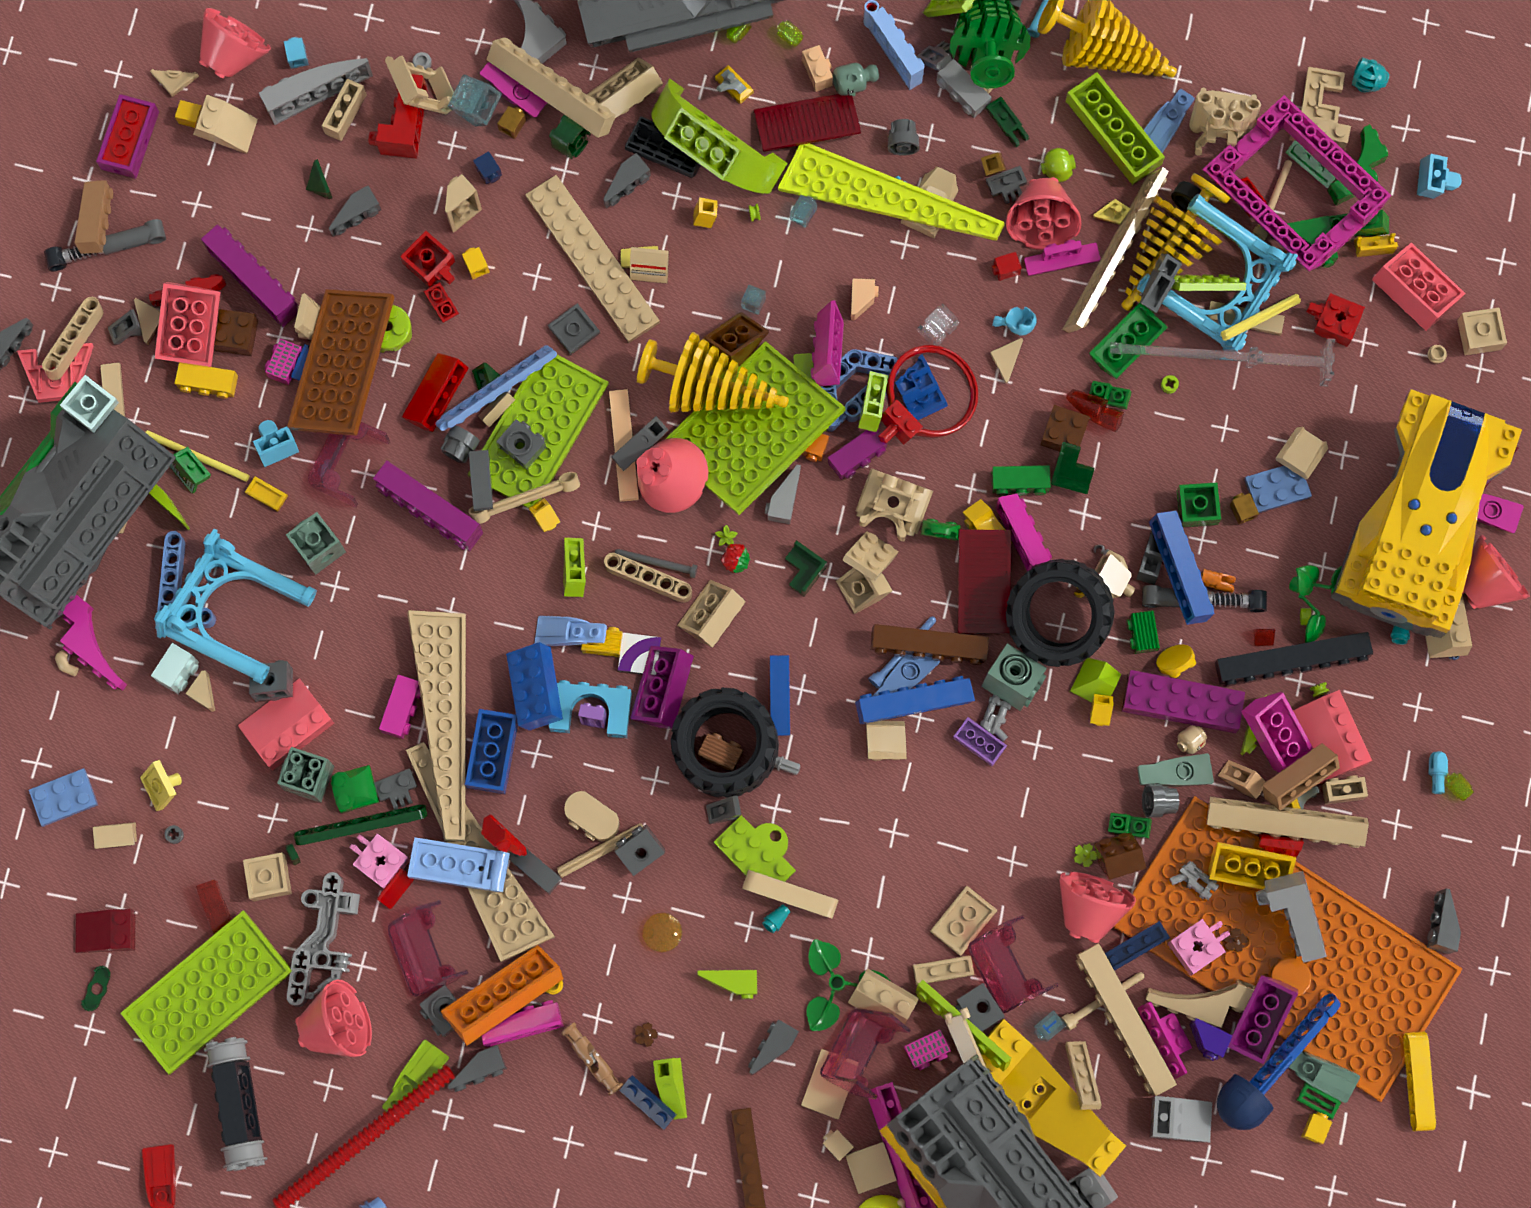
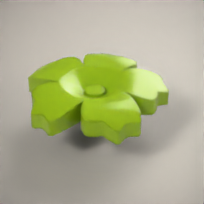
[1073,844,1097,867]

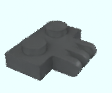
[986,166,1027,204]
[375,768,417,810]

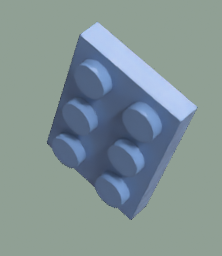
[1244,466,1312,513]
[29,768,98,827]

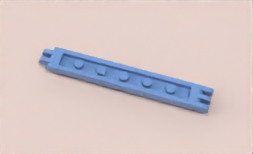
[436,345,557,431]

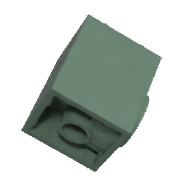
[286,512,346,575]
[981,643,1047,711]
[277,747,335,803]

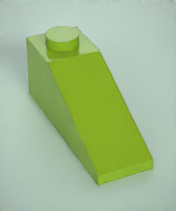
[858,371,888,432]
[563,538,586,597]
[697,970,757,999]

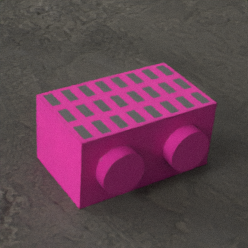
[265,339,302,385]
[904,1030,950,1070]

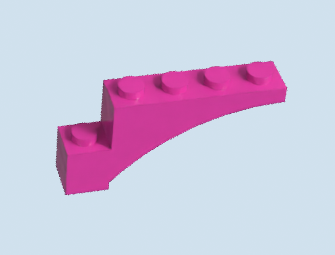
[60,595,127,691]

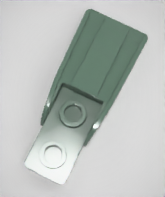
[1137,753,1214,787]
[1278,1052,1360,1103]

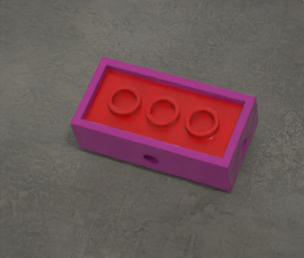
[96,94,159,179]

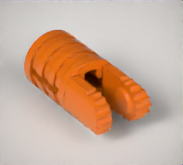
[1201,568,1236,593]

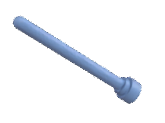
[868,616,936,689]

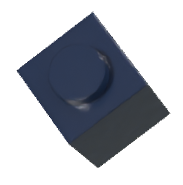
[473,151,502,185]

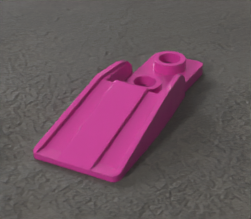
[480,61,547,118]
[1477,493,1524,533]

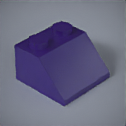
[1189,1018,1233,1061]

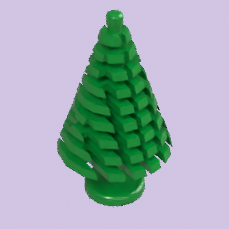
[950,0,1031,89]

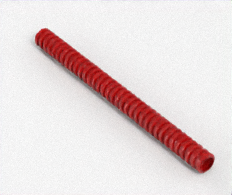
[273,1065,455,1208]

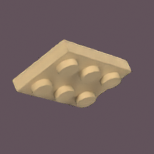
[843,531,899,581]

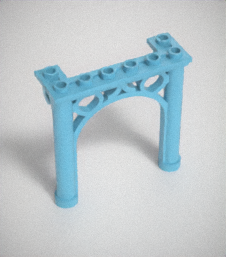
[1137,194,1298,351]
[154,529,317,684]

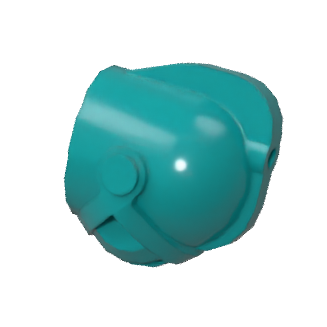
[1351,57,1390,92]

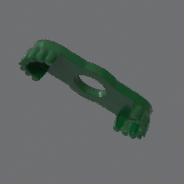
[81,965,111,1012]

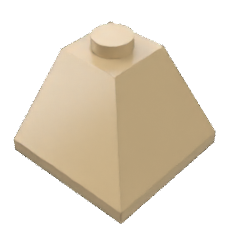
[836,568,893,614]

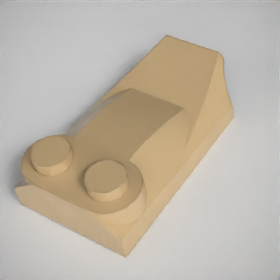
[901,167,958,238]

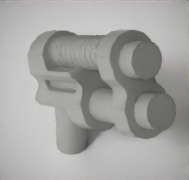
[980,694,1011,742]
[1169,861,1219,900]

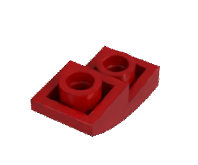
[424,282,459,323]

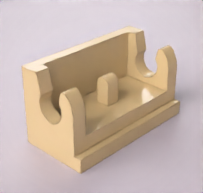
[93,822,137,849]

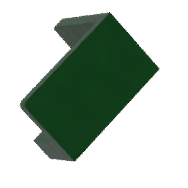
[1051,442,1095,494]
[785,540,827,597]

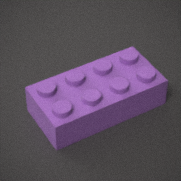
[578,703,607,729]
[953,717,1007,766]

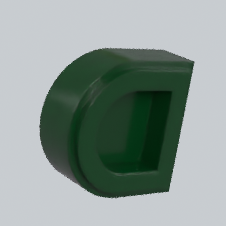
[285,843,301,865]

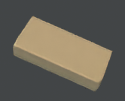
[478,392,515,427]

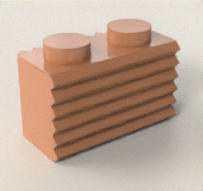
[698,733,743,772]

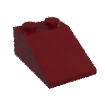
[76,909,135,953]

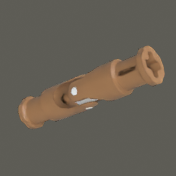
[561,1022,623,1096]

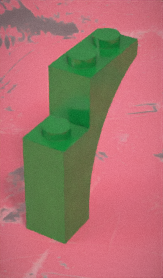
[1327,124,1388,206]

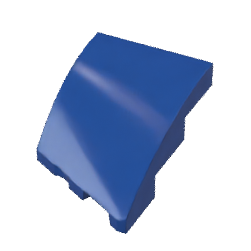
[895,354,948,421]

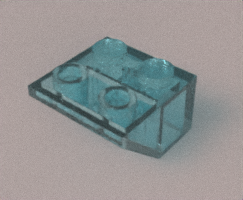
[448,75,502,126]

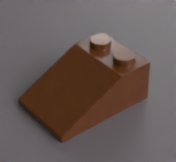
[703,312,769,370]

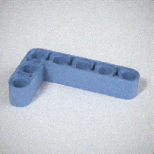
[157,531,216,628]

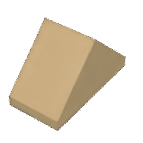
[186,670,215,712]

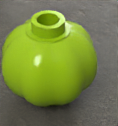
[1040,148,1076,182]

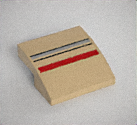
[630,247,669,283]

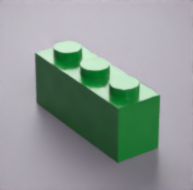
[991,466,1051,496]

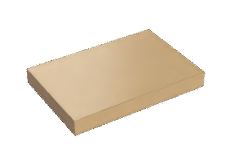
[930,886,997,957]
[801,1049,859,1119]

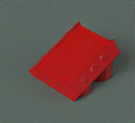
[481,814,527,856]
[1258,832,1304,858]

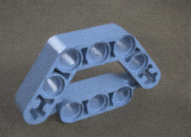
[820,349,900,432]

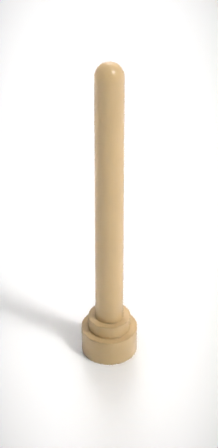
[1253,160,1292,241]
[1061,972,1144,1031]

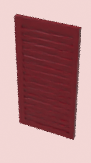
[753,94,861,152]
[958,529,1011,634]

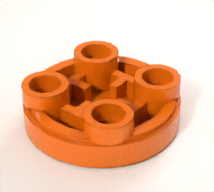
[1271,958,1311,997]

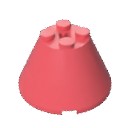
[199,8,271,78]
[1006,177,1081,250]
[636,438,708,513]
[1462,535,1530,609]
[1059,872,1136,943]
[295,980,372,1057]

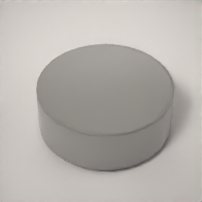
[413,52,432,70]

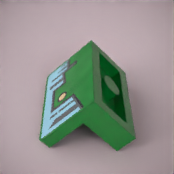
[170,447,211,494]

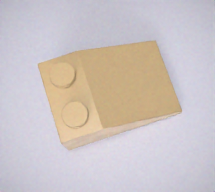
[193,95,258,154]

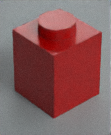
[991,252,1022,281]

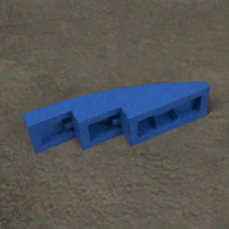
[770,655,790,736]

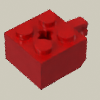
[400,231,455,288]
[1306,293,1365,347]

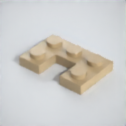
[1301,67,1345,123]

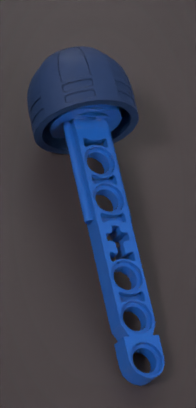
[1217,994,1341,1130]

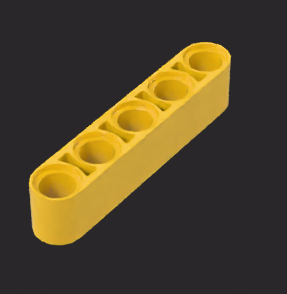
[1403,1032,1436,1132]

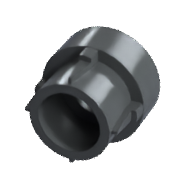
[888,119,919,156]
[440,425,480,463]
[1142,784,1179,818]

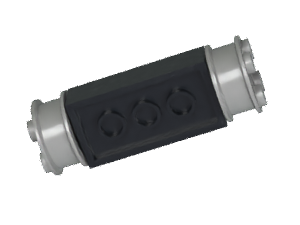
[204,1037,267,1171]

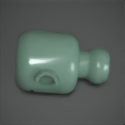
[832,63,879,96]

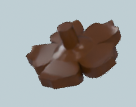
[1224,928,1248,952]
[635,1022,658,1047]

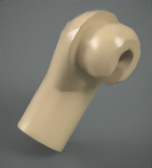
[55,650,79,677]

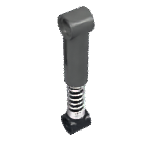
[44,219,166,272]
[1142,585,1267,613]

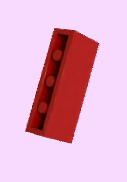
[402,353,469,432]

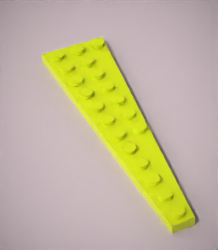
[778,143,1004,241]

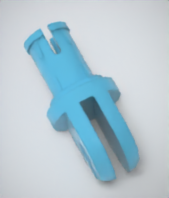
[1428,751,1448,794]

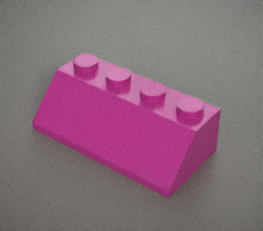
[811,300,844,386]
[995,494,1052,572]
[1241,692,1313,773]
[482,1000,564,1047]

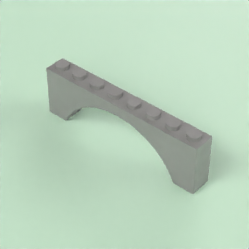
[514,0,566,64]

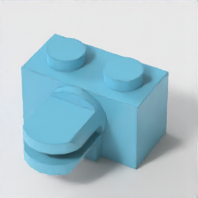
[1417,154,1462,199]
[253,420,299,467]

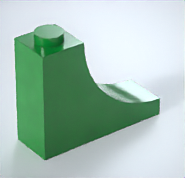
[1271,216,1338,268]

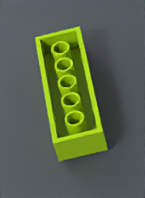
[1065,72,1165,185]

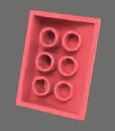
[1372,243,1466,331]
[155,282,221,367]
[238,678,334,771]
[1293,690,1372,786]

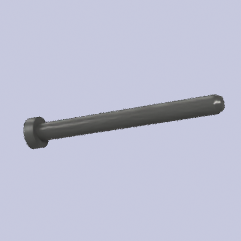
[615,549,698,578]

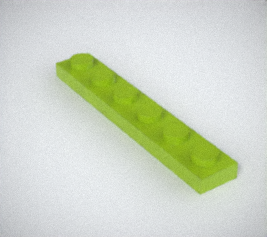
[916,980,1011,1071]

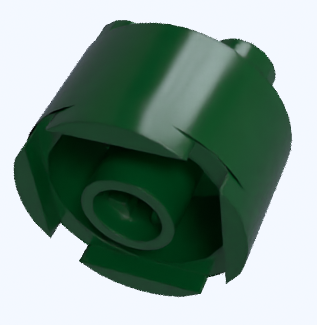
[549,115,591,159]

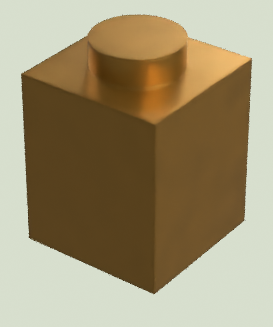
[497,106,526,139]
[981,152,1006,176]
[1230,493,1259,525]

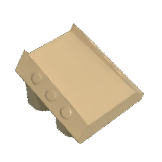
[294,293,321,340]
[1276,427,1328,480]
[866,721,907,761]

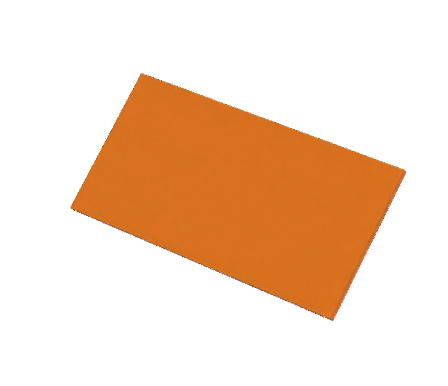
[1113,796,1462,1102]

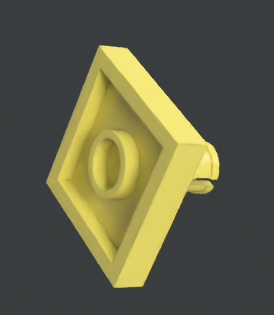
[140,760,182,811]

